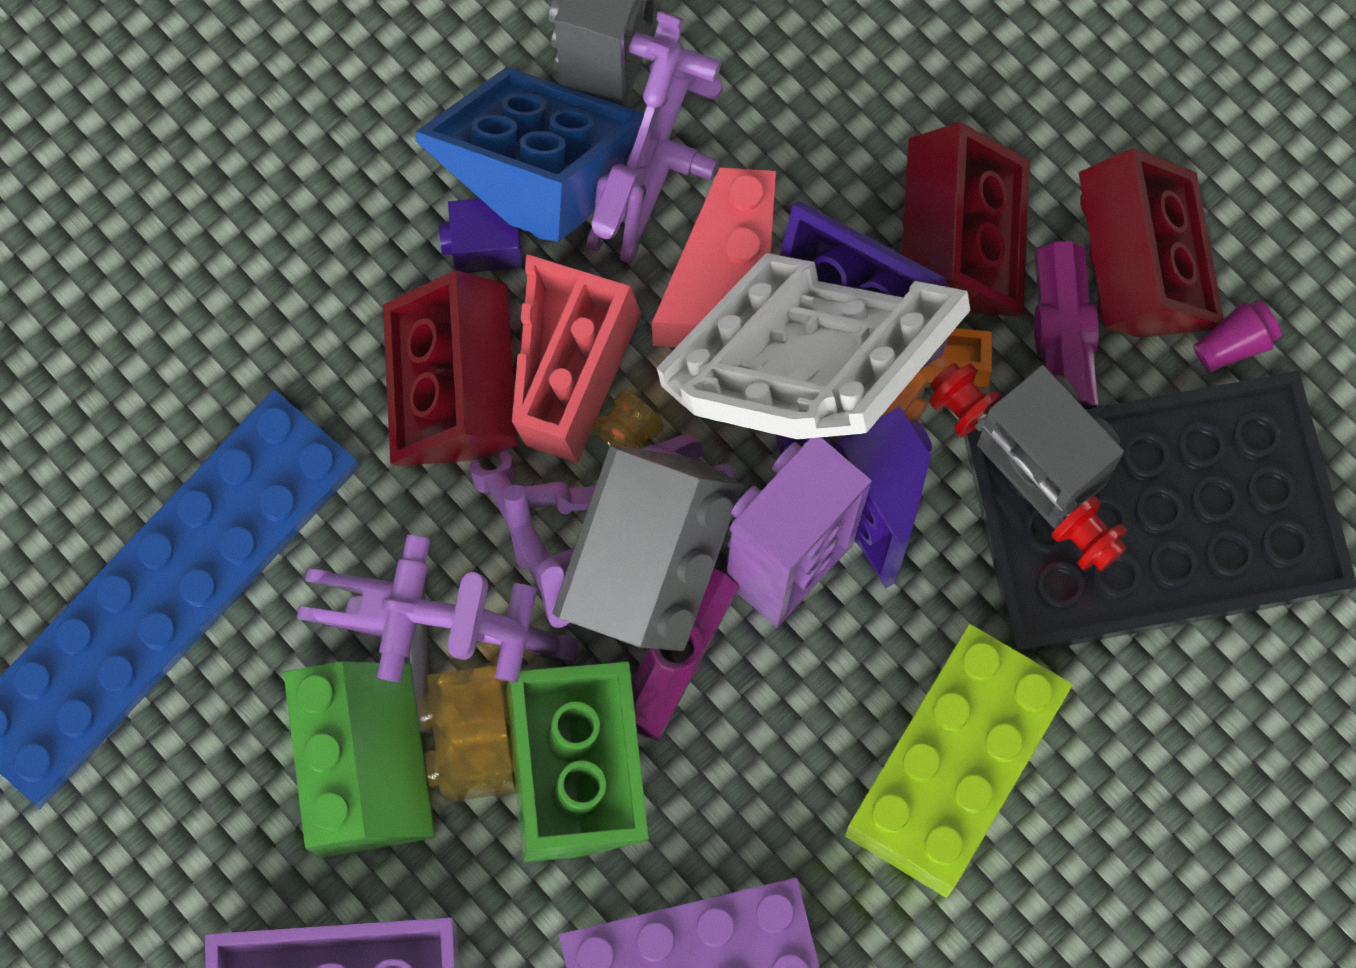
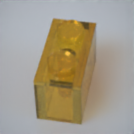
[419,666,516,802]

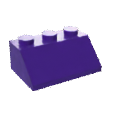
[780,201,949,370]
[836,406,932,589]

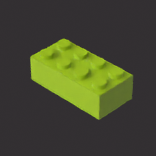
[845,623,1073,898]

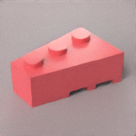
[652,168,776,347]
[512,254,642,463]

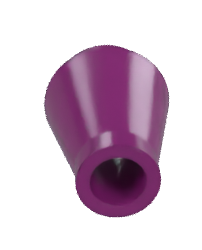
[1193,299,1282,374]

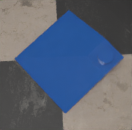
[416,67,644,243]

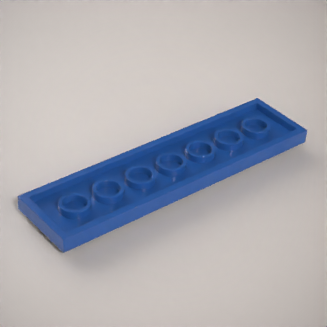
[0,389,360,809]

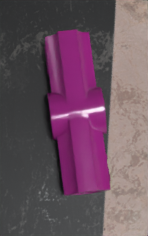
[1034,241,1098,409]
[631,568,739,742]

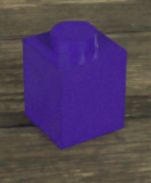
[439,198,522,273]

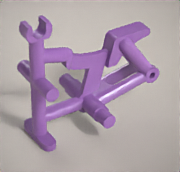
[586,11,723,264]
[470,434,739,628]
[297,534,579,683]

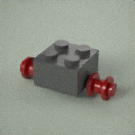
[928,363,1128,571]

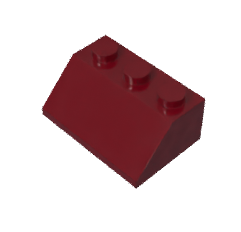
[902,122,1030,316]
[1078,148,1224,338]
[383,270,517,466]

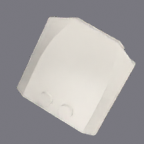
[657,253,970,439]

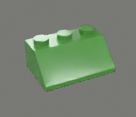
[283,661,436,858]
[506,662,649,862]

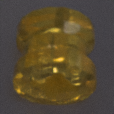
[592,391,664,449]

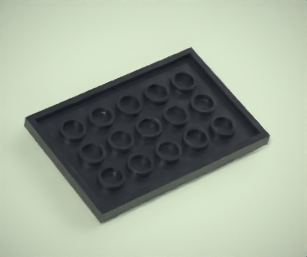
[964,371,1356,654]

